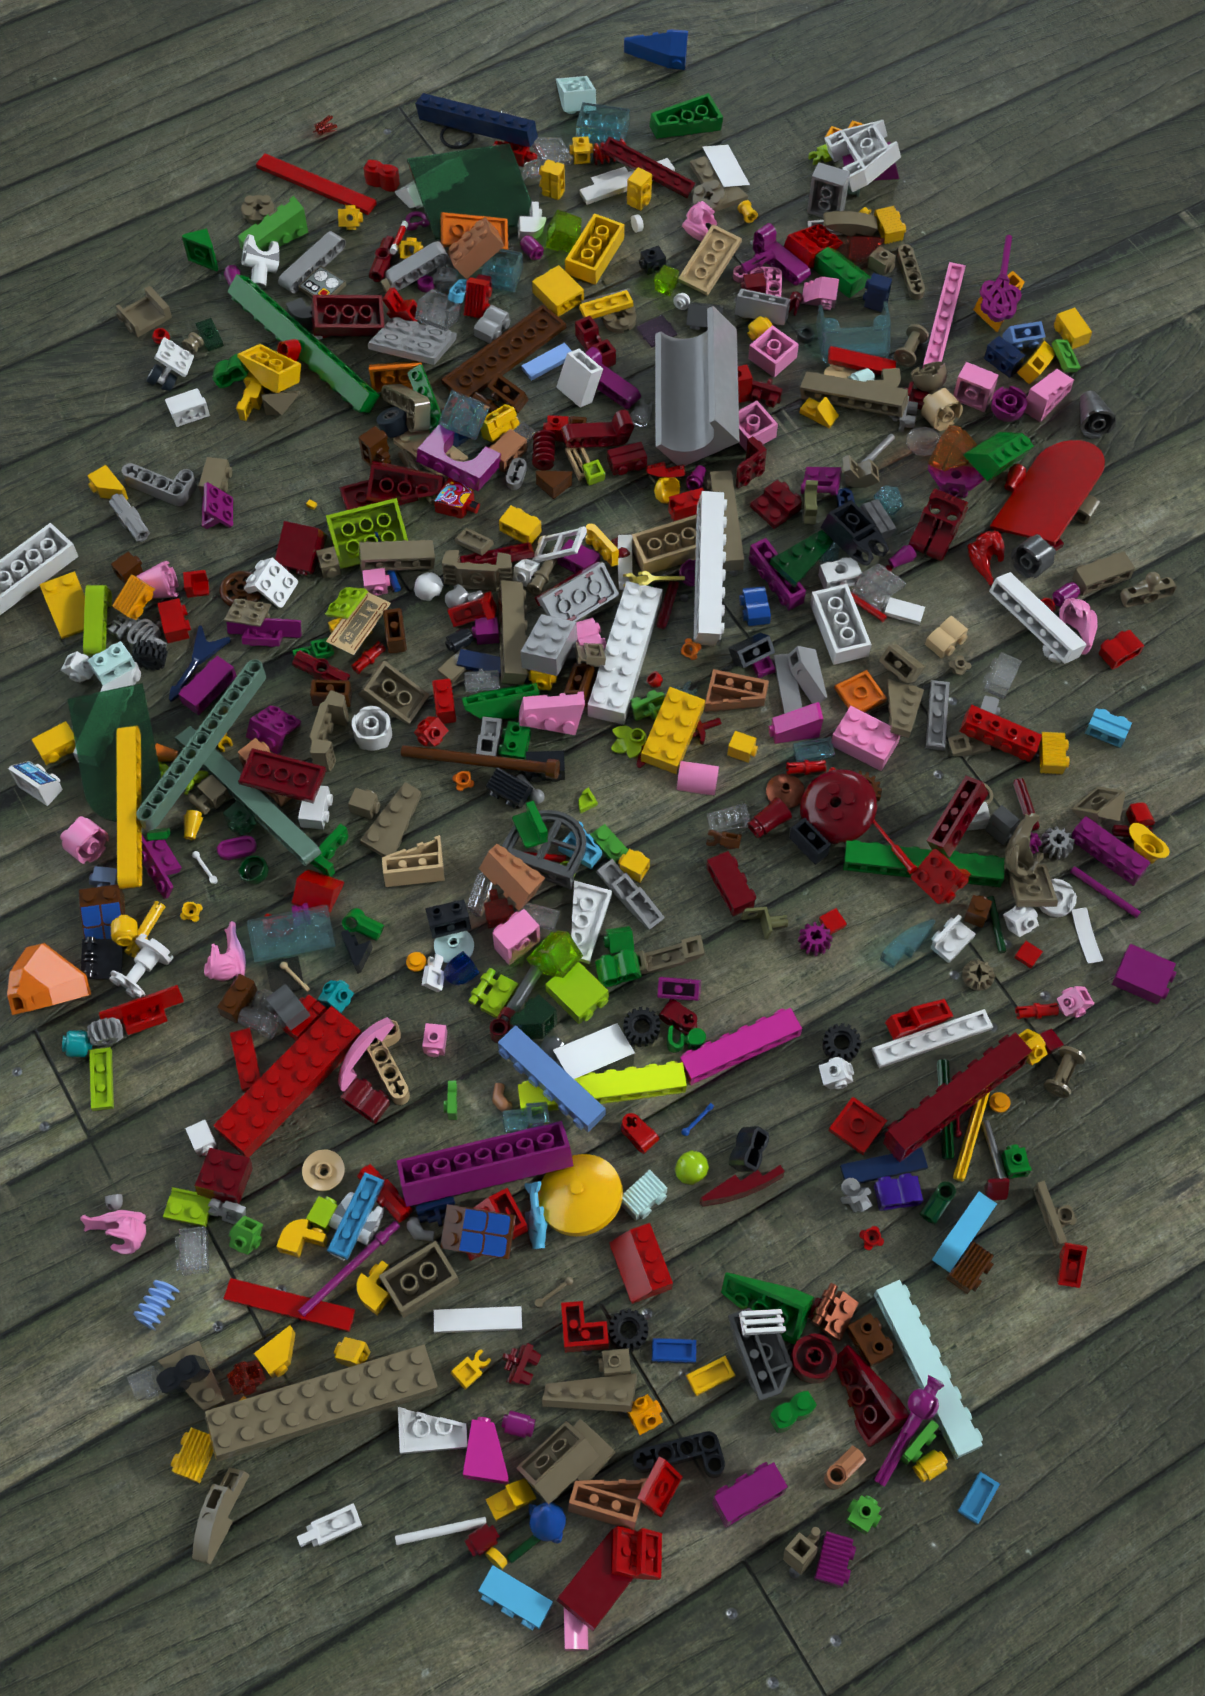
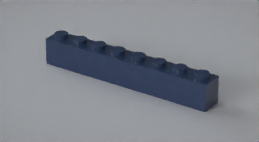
[415,93,538,147]

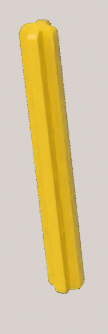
[953,1092,990,1182]

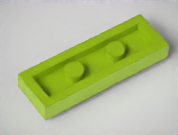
[89,1047,114,1111]

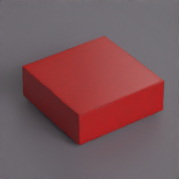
[819,908,847,935]
[1014,941,1043,968]

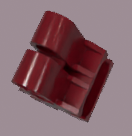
[909,488,968,562]

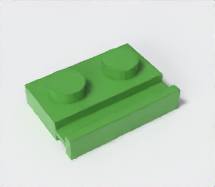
[900,1420,939,1466]

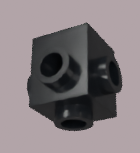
[639,245,666,275]

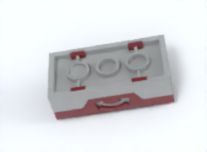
[534,562,619,621]

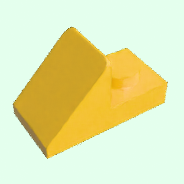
[799,397,839,429]
[485,1478,536,1522]

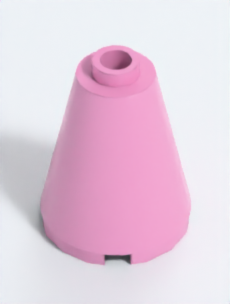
[137,561,179,598]

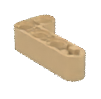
[366,1020,410,1105]

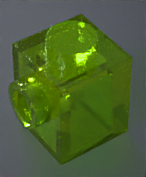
[653,265,679,296]

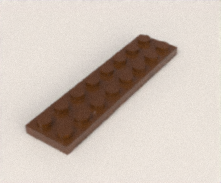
[441,305,566,400]

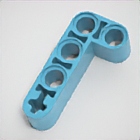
[932,1191,997,1273]

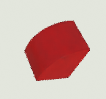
[1125,802,1155,827]

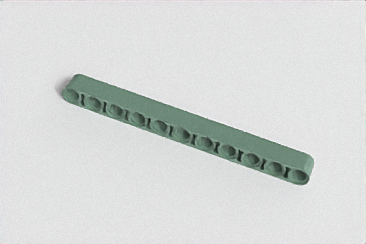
[136,659,266,831]
[175,726,321,866]

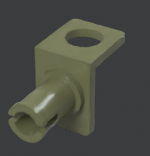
[741,907,788,939]

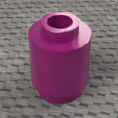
[520,235,544,260]
[1052,582,1080,607]
[501,1410,536,1438]

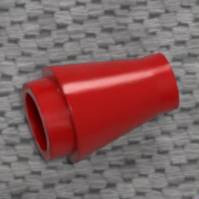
[1004,464,1026,491]

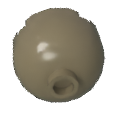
[911,361,947,394]

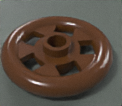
[219,571,262,607]

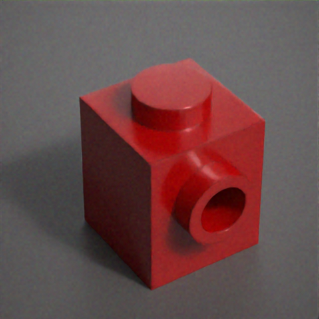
[543,415,569,441]

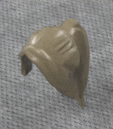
[1004,813,1044,878]

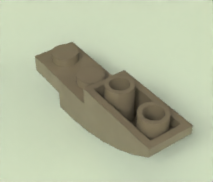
[192,1467,250,1565]

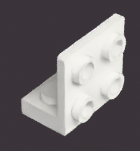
[165,388,210,427]

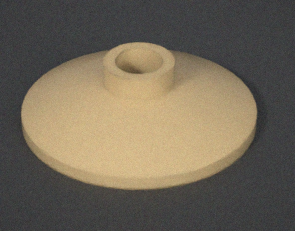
[302,1150,345,1191]

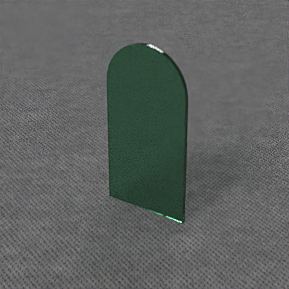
[67,683,162,822]

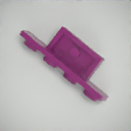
[226,618,302,647]
[142,835,182,899]

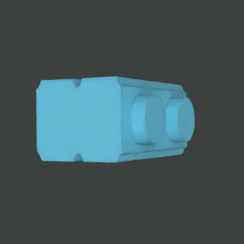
[1085,708,1132,748]

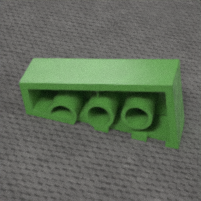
[238,196,308,252]

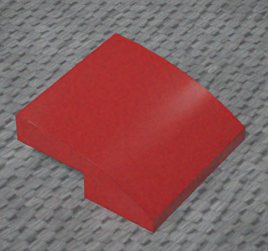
[647,461,685,477]
[612,1526,662,1580]

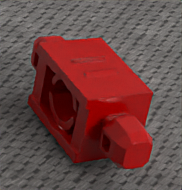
[493,141,537,167]

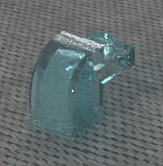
[502,1102,550,1133]

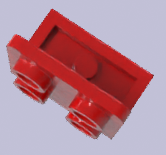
[911,849,971,904]

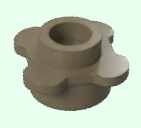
[949,655,971,675]
[1055,1205,1077,1228]

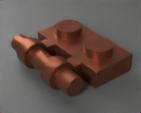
[812,1283,859,1341]

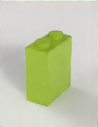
[545,958,609,1024]

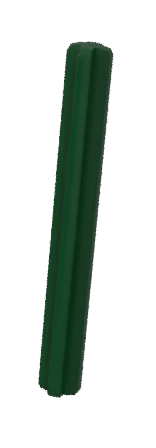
[937,1059,954,1160]

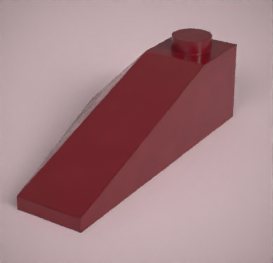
[836,1345,910,1447]

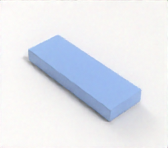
[522,343,571,381]

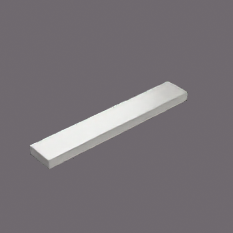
[580,158,675,205]
[871,1009,993,1069]

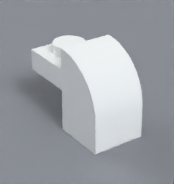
[517,202,546,240]

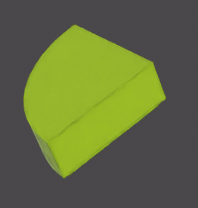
[578,787,598,813]

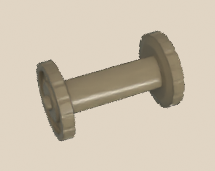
[894,324,929,367]
[1044,1046,1086,1098]

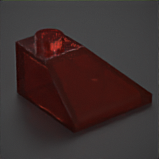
[847,236,884,262]

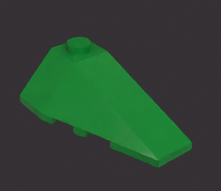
[721,1272,814,1345]

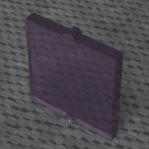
[637,315,677,348]

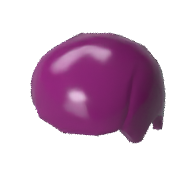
[679,559,696,587]

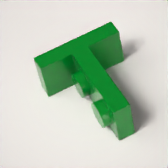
[309,823,349,877]

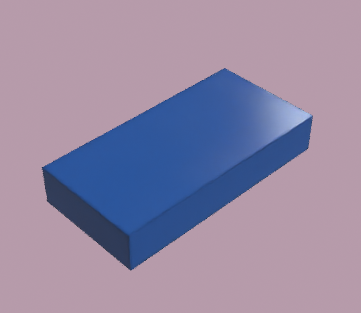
[652,1338,696,1364]

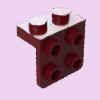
[736,436,767,488]

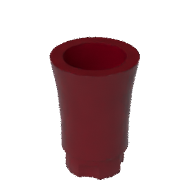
[747,797,792,838]

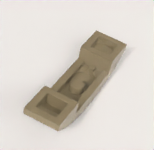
[635,935,705,974]

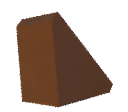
[536,471,572,499]

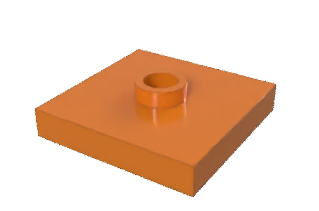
[834,670,887,712]

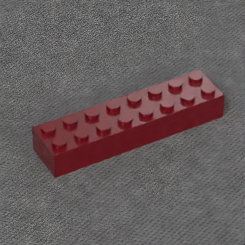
[883,1032,1032,1162]

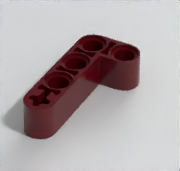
[560,410,634,448]

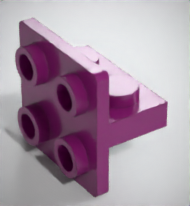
[202,482,233,529]

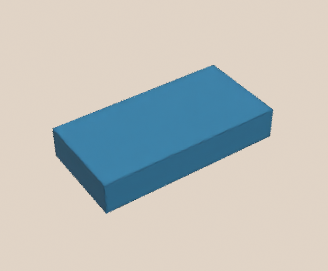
[957,1471,1000,1525]

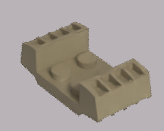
[442,550,513,592]
[309,690,349,772]

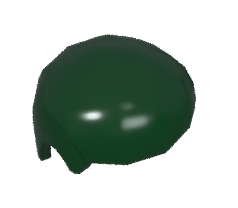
[238,855,269,885]

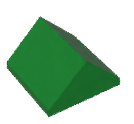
[182,228,219,272]

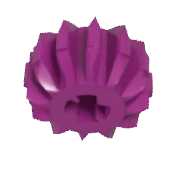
[798,922,833,957]

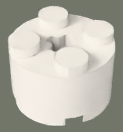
[352,706,392,751]

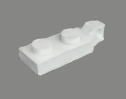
[297,1503,362,1547]

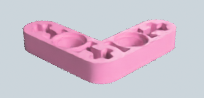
[733,265,782,297]

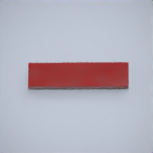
[828,346,896,375]

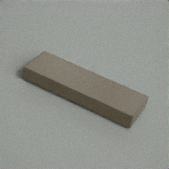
[1033,1181,1067,1249]

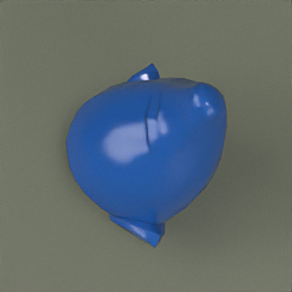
[528,1502,566,1544]

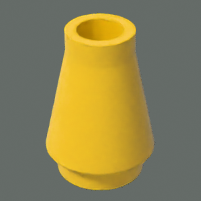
[183,810,203,840]

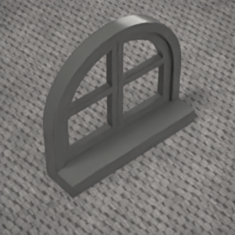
[502,810,586,889]

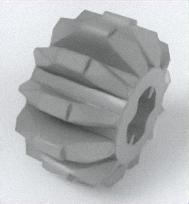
[1040,826,1074,860]
[87,1017,123,1046]

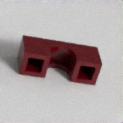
[575,315,616,368]

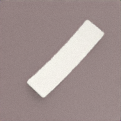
[618,535,633,590]
[1072,907,1103,963]

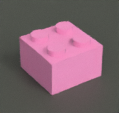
[748,325,799,378]
[953,362,999,412]
[739,401,778,451]
[493,909,540,966]

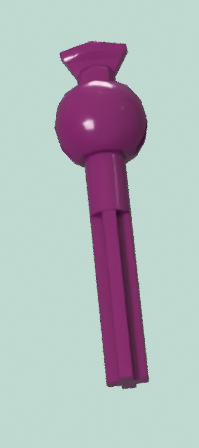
[874,1375,945,1487]

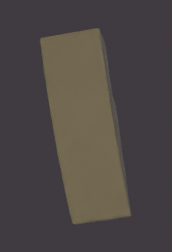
[823,211,878,238]

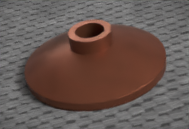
[766,774,805,809]

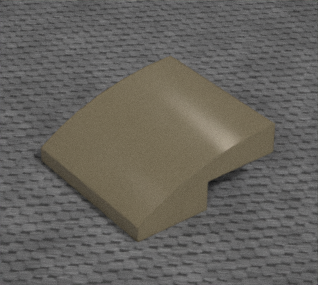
[573,1419,616,1481]

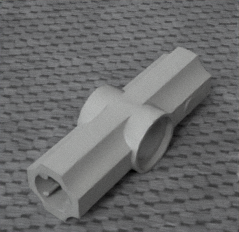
[109,494,150,542]

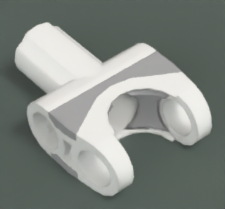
[241,234,279,289]
[329,1192,384,1260]

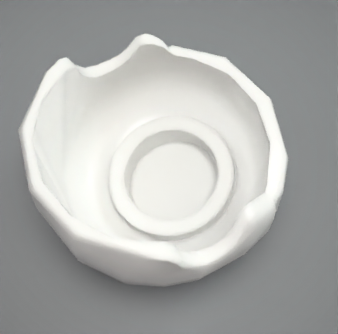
[414,572,443,601]

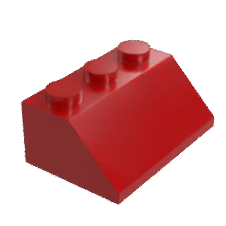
[609,1223,673,1304]

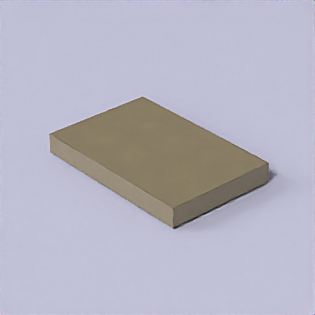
[1006,864,1058,907]

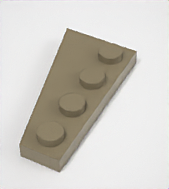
[690,156,748,211]
[886,679,924,738]
[360,782,422,857]
[542,1373,637,1412]

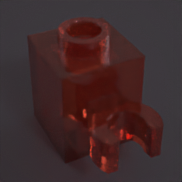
[483,889,514,929]

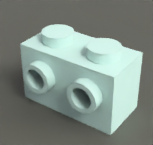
[88,641,136,685]

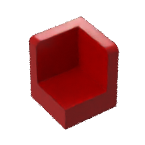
[183,570,209,598]

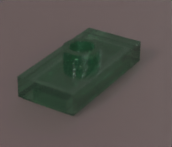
[195,318,224,352]

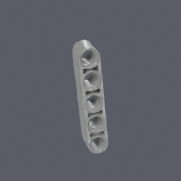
[278,231,346,294]

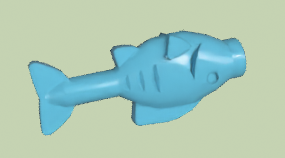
[524,1181,547,1249]

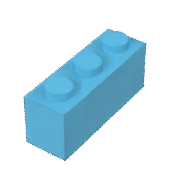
[478,1565,553,1631]

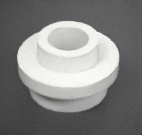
[673,293,690,310]

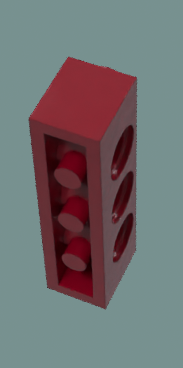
[926,776,988,858]

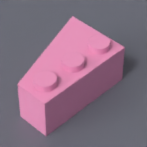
[1024,369,1074,422]
[519,692,585,735]

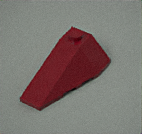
[366,461,443,502]

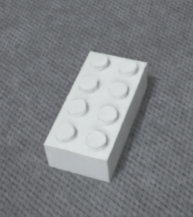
[810,584,872,665]

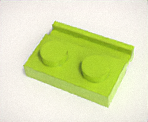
[163,1187,211,1227]

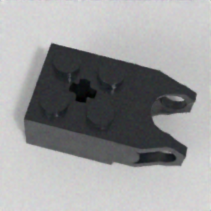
[820,500,889,566]

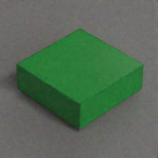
[147,828,170,841]

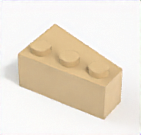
[382,835,445,887]

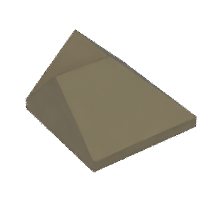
[262,390,301,415]
[1072,786,1125,825]

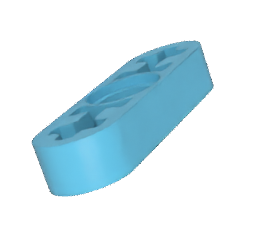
[448,279,467,303]

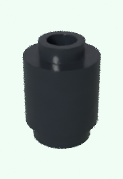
[445,628,474,653]

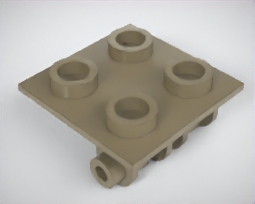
[224,599,271,627]

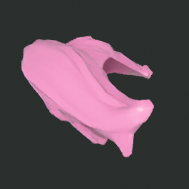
[682,201,717,242]
[1059,598,1097,655]
[204,921,246,981]
[80,1210,146,1254]

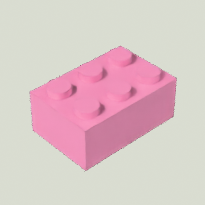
[830,706,900,771]

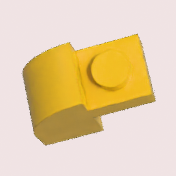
[276,1219,328,1258]
[357,1261,391,1315]

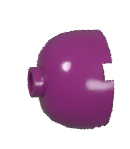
[991,386,1028,422]

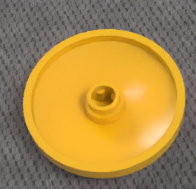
[538,1154,623,1237]

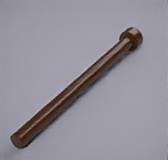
[401,745,560,779]

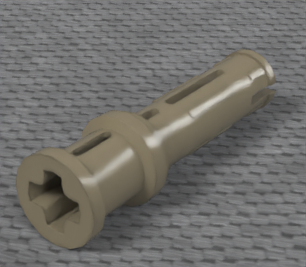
[526,546,558,596]

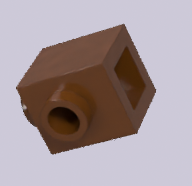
[111,551,143,584]
[963,895,992,928]

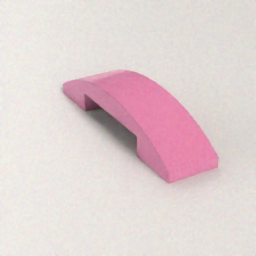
[338,1017,394,1092]

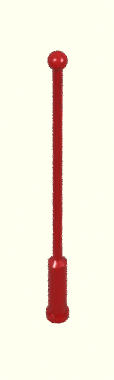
[829,767,917,874]

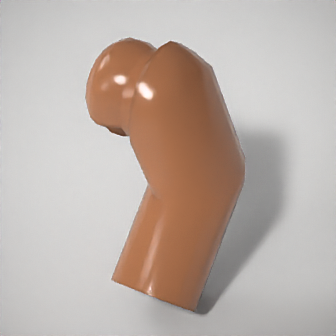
[492,1083,513,1112]

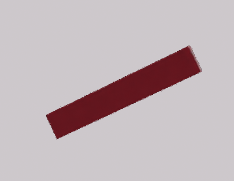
[601,136,696,199]

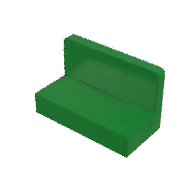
[512,801,548,849]

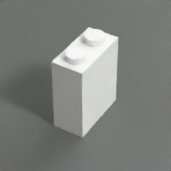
[556,349,603,407]

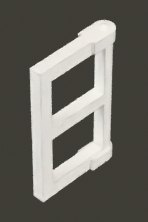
[532,526,587,562]

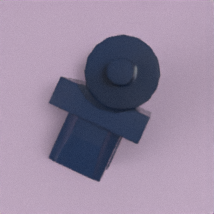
[416,1196,455,1227]

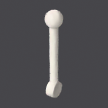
[192,851,218,884]

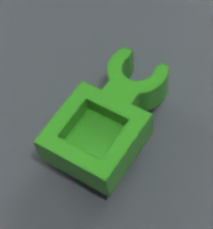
[444,1081,457,1120]

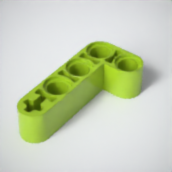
[83,585,112,656]

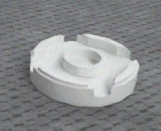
[1039,879,1077,917]

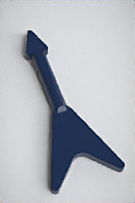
[169,625,231,702]

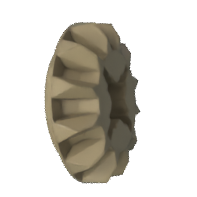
[962,959,995,991]

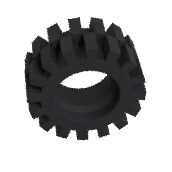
[131,640,168,671]
[623,1007,661,1047]
[822,1023,861,1062]
[609,1308,649,1352]

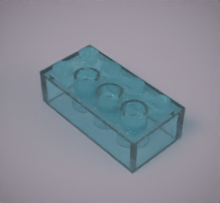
[247,904,336,962]

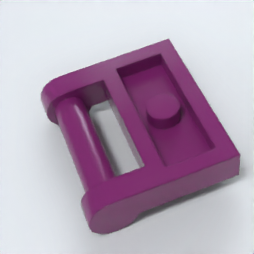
[801,467,842,495]

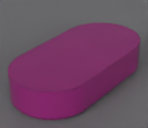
[217,836,257,860]

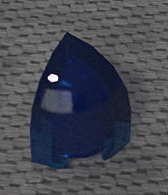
[443,951,480,985]

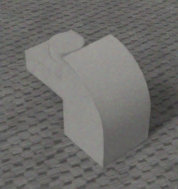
[476,717,502,756]

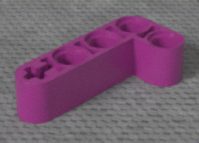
[753,223,811,286]
[585,347,641,409]

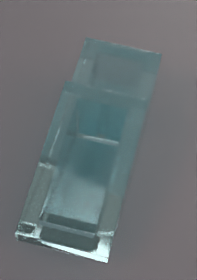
[880,919,936,968]

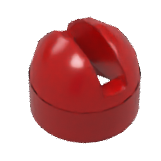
[646,671,663,688]

